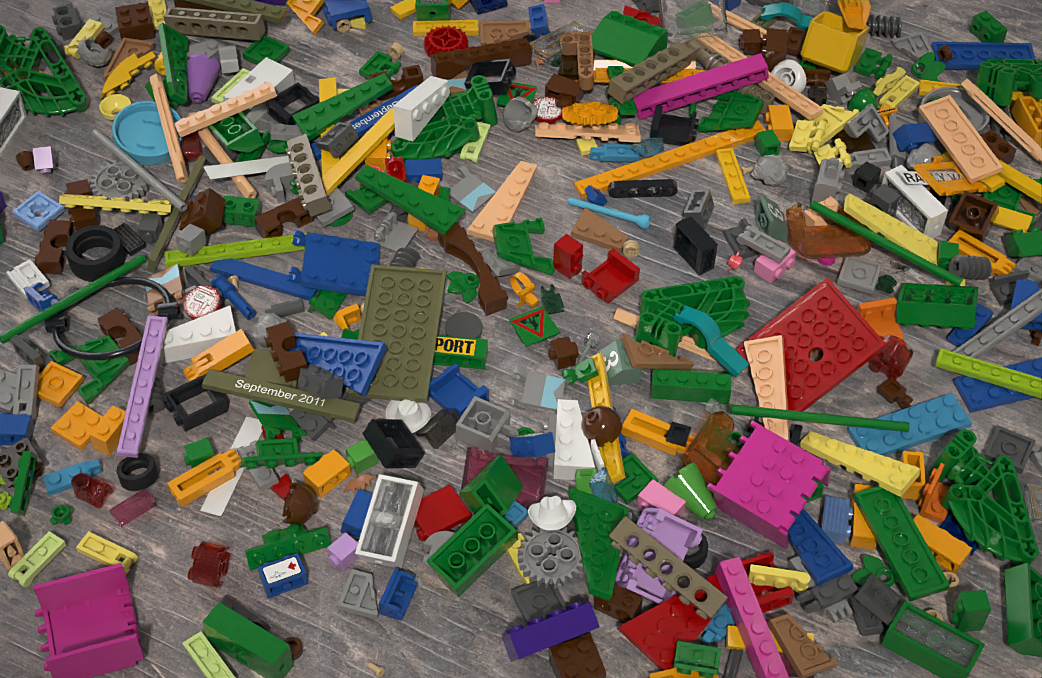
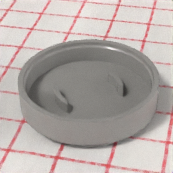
[918,87,990,141]

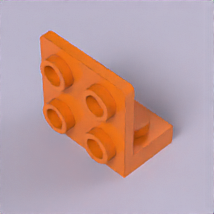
[857,297,904,344]
[918,463,950,525]

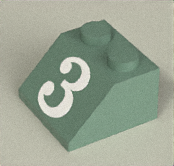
[755,195,790,243]
[596,338,642,386]

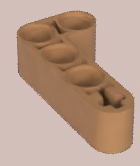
[560,31,595,90]

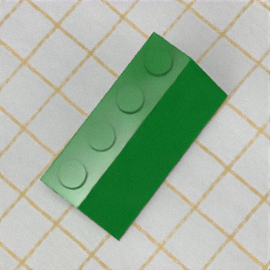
[208,98,264,153]
[1005,227,1042,257]
[651,368,732,405]
[426,503,518,598]
[1004,563,1042,657]

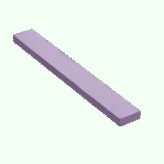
[117,316,168,458]

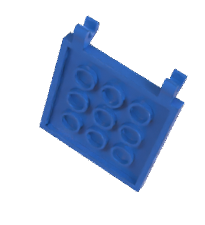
[287,230,380,296]

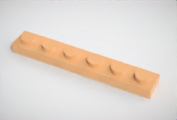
[174,82,277,138]

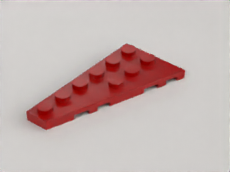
[617,574,723,671]

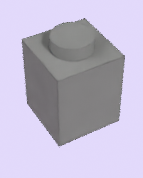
[176,224,206,256]

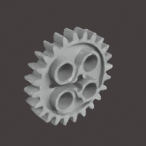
[90,160,149,201]
[518,527,584,589]

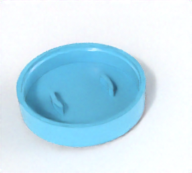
[112,101,184,165]

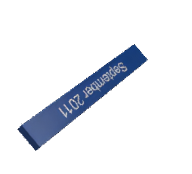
[311,85,418,161]

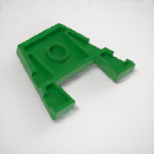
[698,89,764,132]
[983,176,1042,228]
[492,218,555,275]
[49,336,130,405]

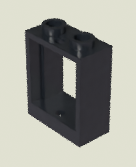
[464,59,516,95]
[266,82,320,125]
[673,216,718,276]
[164,373,228,432]
[362,419,425,469]

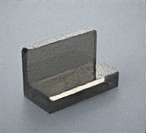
[415,408,460,449]

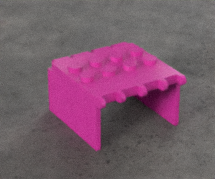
[707,421,831,549]
[33,563,144,678]

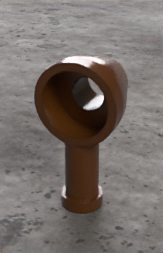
[16,151,34,171]

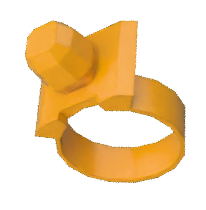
[510,272,539,307]

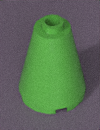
[664,463,718,521]

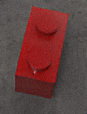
[553,233,583,279]

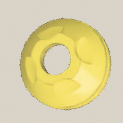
[99,94,131,121]

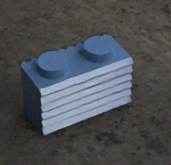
[820,495,853,544]

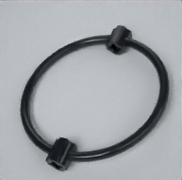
[45,277,181,360]

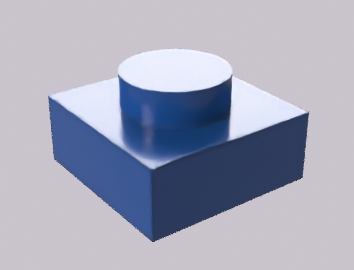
[585,185,608,206]

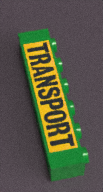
[433,335,488,370]

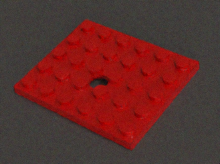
[736,277,888,412]

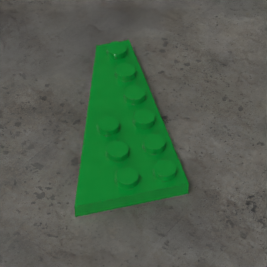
[568,487,629,601]

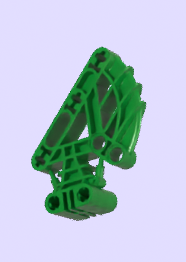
[0,25,89,117]
[976,58,1042,106]
[391,75,498,163]
[635,276,750,357]
[928,429,1039,566]

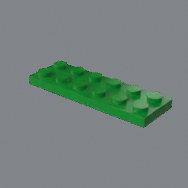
[853,486,950,602]

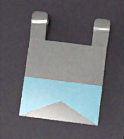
[440,165,496,214]
[507,367,566,412]

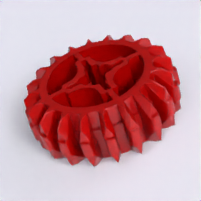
[424,25,468,57]

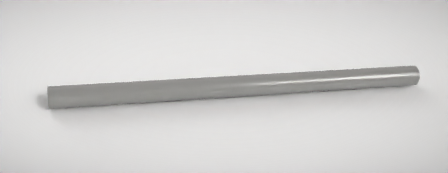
[92,129,187,212]

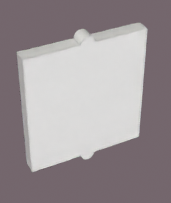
[591,439,604,488]

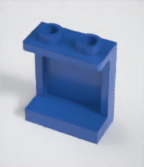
[323,0,372,29]
[428,363,489,421]

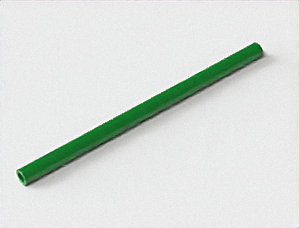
[810,200,963,287]
[0,254,146,344]
[730,404,910,432]

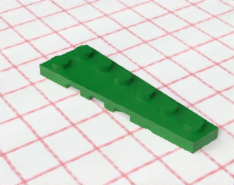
[158,22,188,105]
[292,73,393,141]
[355,165,466,236]

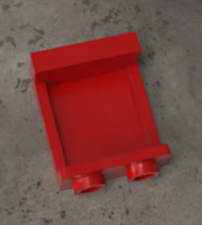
[581,248,640,304]
[414,484,471,542]
[741,552,795,613]

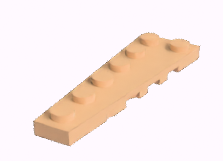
[535,122,641,143]
[467,161,537,242]
[744,335,790,442]

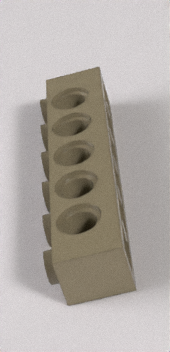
[163,7,265,41]
[608,41,694,104]
[286,134,332,217]
[609,516,728,621]

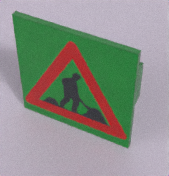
[496,82,537,106]
[509,306,560,347]

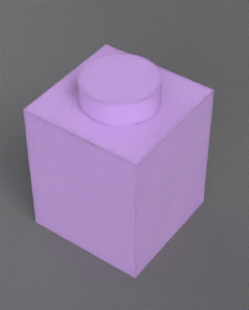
[33,146,56,174]
[327,532,359,571]

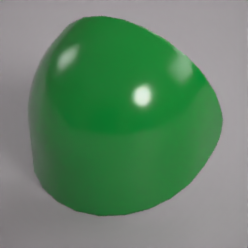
[848,88,878,112]

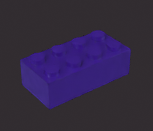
[501,601,600,662]

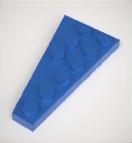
[287,332,387,397]

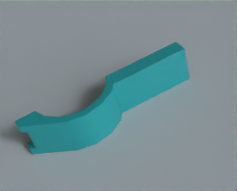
[760,3,814,32]
[673,306,749,378]

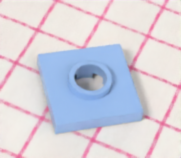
[12,191,65,232]

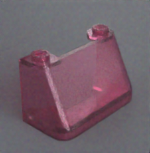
[460,447,550,510]

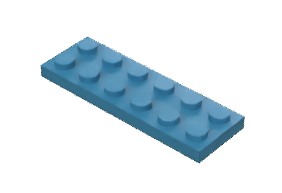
[848,393,973,456]

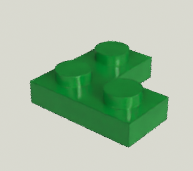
[614,453,659,505]

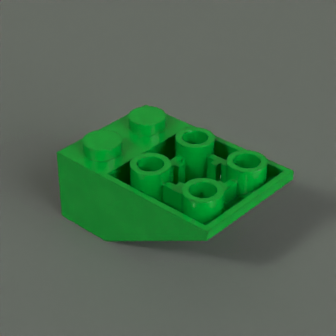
[459,454,524,516]

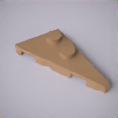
[102,37,155,82]
[621,334,694,369]

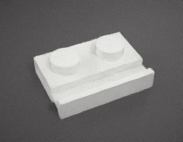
[6,259,50,299]

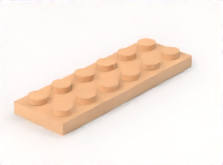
[918,95,1003,183]

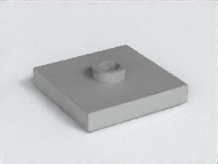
[314,187,354,227]
[837,254,883,295]

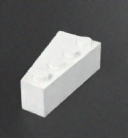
[393,76,450,141]
[160,306,236,364]
[553,399,595,480]

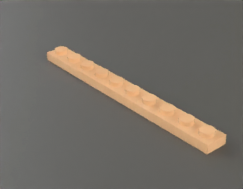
[693,29,823,121]

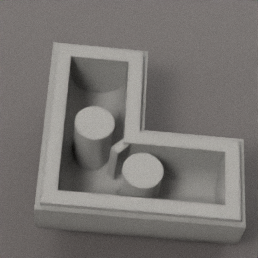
[844,103,889,142]

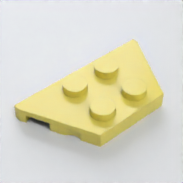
[804,104,859,155]

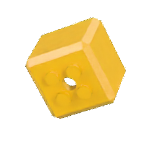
[800,11,870,73]

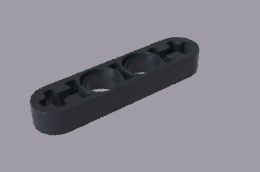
[608,179,678,198]

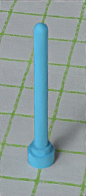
[568,198,651,230]

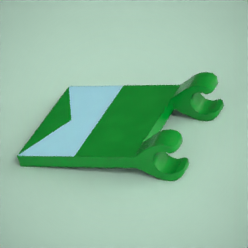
[248,400,306,442]

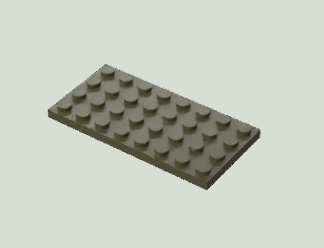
[348,264,447,403]

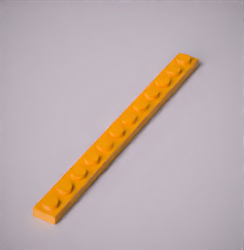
[574,120,766,199]

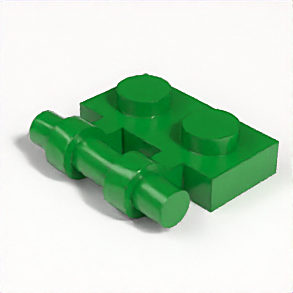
[854,48,893,79]
[359,51,402,79]

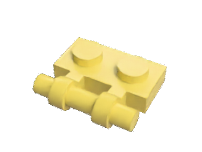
[789,120,826,152]
[813,138,852,168]

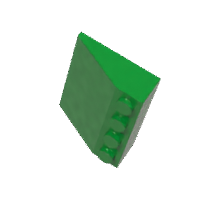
[592,11,668,66]
[897,283,979,330]

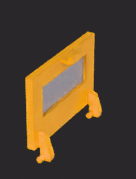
[913,156,988,196]

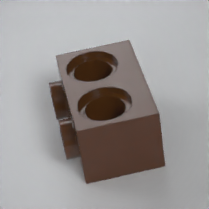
[980,129,1017,164]
[594,584,643,624]

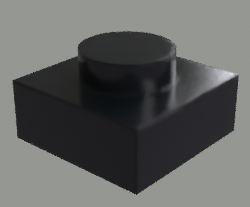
[666,422,691,447]

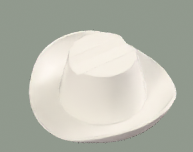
[771,59,806,93]
[386,400,431,433]
[528,496,576,530]

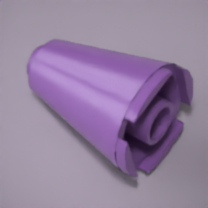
[187,54,221,103]

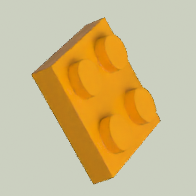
[37,361,84,408]
[50,401,103,451]

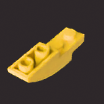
[99,51,156,99]

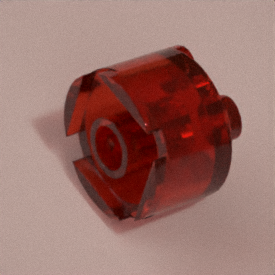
[868,335,913,380]
[188,541,230,588]

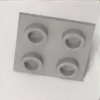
[369,212,418,252]

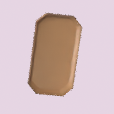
[1020,197,1041,215]

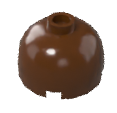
[581,406,623,447]
[282,483,318,525]

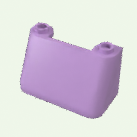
[614,508,703,605]

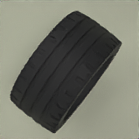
[66,225,125,282]

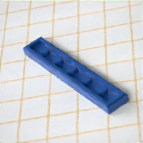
[210,258,318,301]

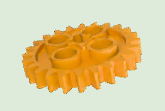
[562,101,618,126]

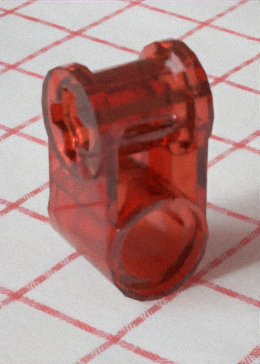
[182,131,201,162]
[71,473,113,508]

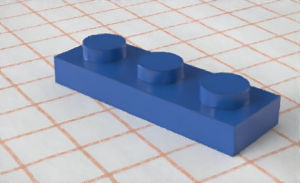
[947,303,994,347]

